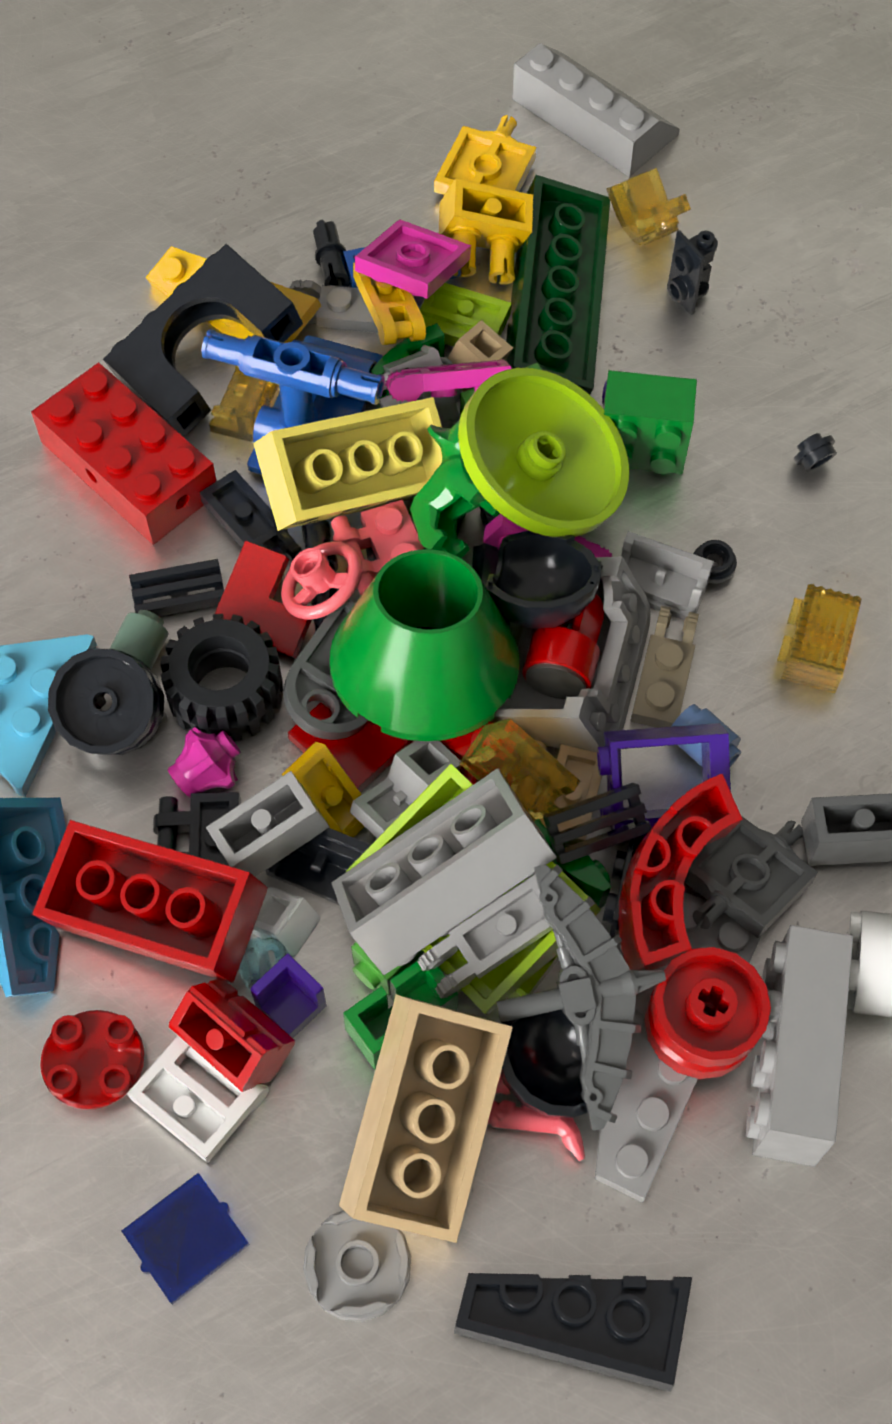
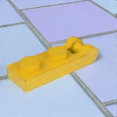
[353,263,426,345]

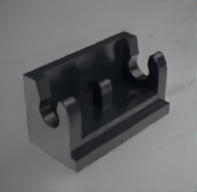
[265,828,371,904]

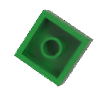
[603,370,697,474]

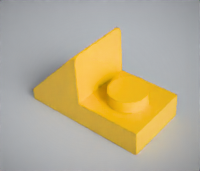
[281,742,365,838]

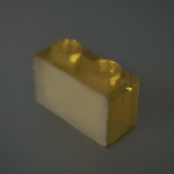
[777,584,862,694]

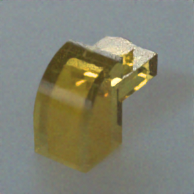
[606,168,691,246]

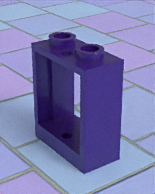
[597,723,731,836]

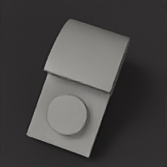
[350,741,463,839]

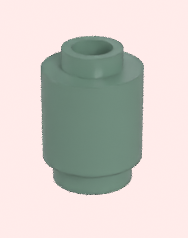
[110,610,169,670]

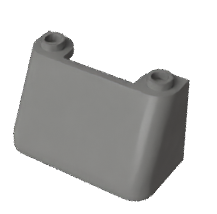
[491,557,650,753]

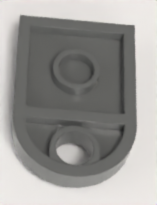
[283,600,369,740]

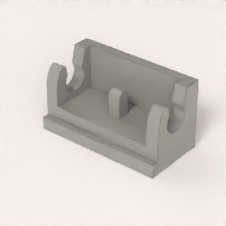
[621,531,714,620]

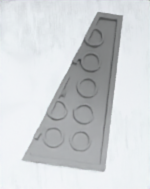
[595,891,762,1203]

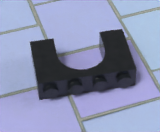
[103,243,303,437]

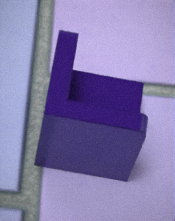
[250,953,327,1038]

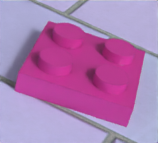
[355,219,471,299]

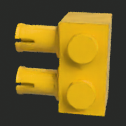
[439,178,533,285]

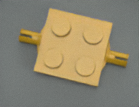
[434,115,537,195]

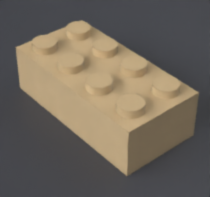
[339,994,513,1243]

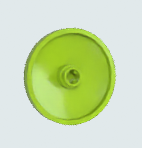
[458,368,629,537]

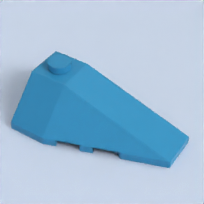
[0,797,66,998]

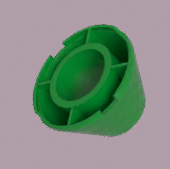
[330,549,520,741]

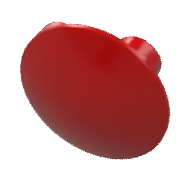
[40,1010,145,1109]

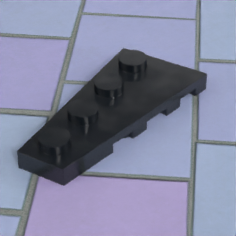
[454,1273,692,1392]

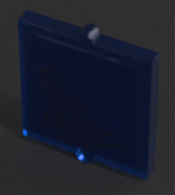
[121,1173,250,1305]

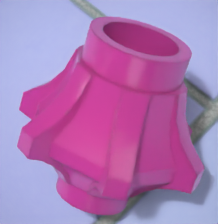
[167,727,241,798]

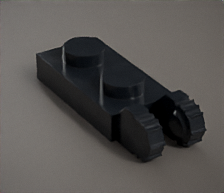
[199,470,302,576]

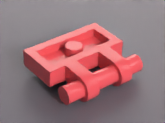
[331,499,424,596]

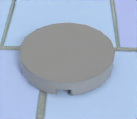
[303,1210,411,1322]

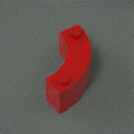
[618,774,743,970]

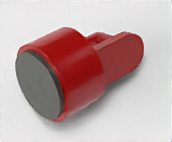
[522,594,604,699]

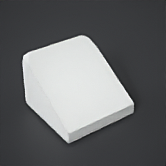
[252,887,320,956]

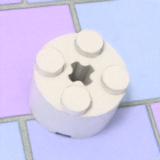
[846,911,892,1017]

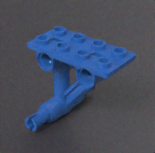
[201,329,385,475]

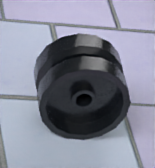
[48,649,164,755]

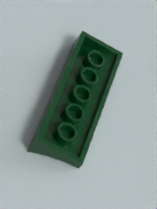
[505,175,611,395]

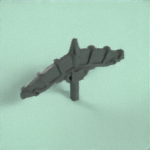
[496,864,666,1131]

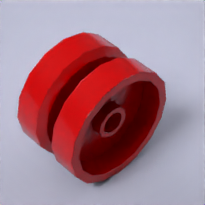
[644,947,771,1079]

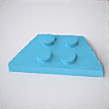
[0,634,97,797]

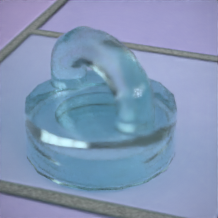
[239,937,287,989]

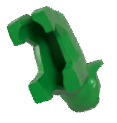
[408,420,500,559]

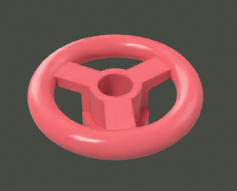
[281,541,363,620]

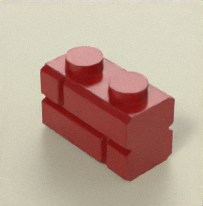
[169,979,295,1092]

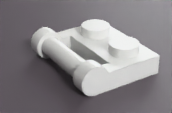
[127,1036,269,1163]

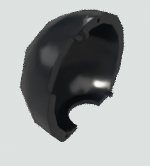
[485,530,601,629]
[501,1009,588,1118]

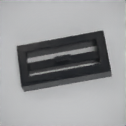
[129,559,224,617]
[542,783,651,865]

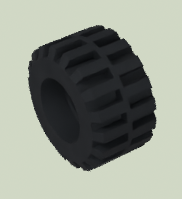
[160,614,283,742]

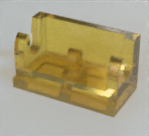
[209,366,279,443]
[459,719,581,821]

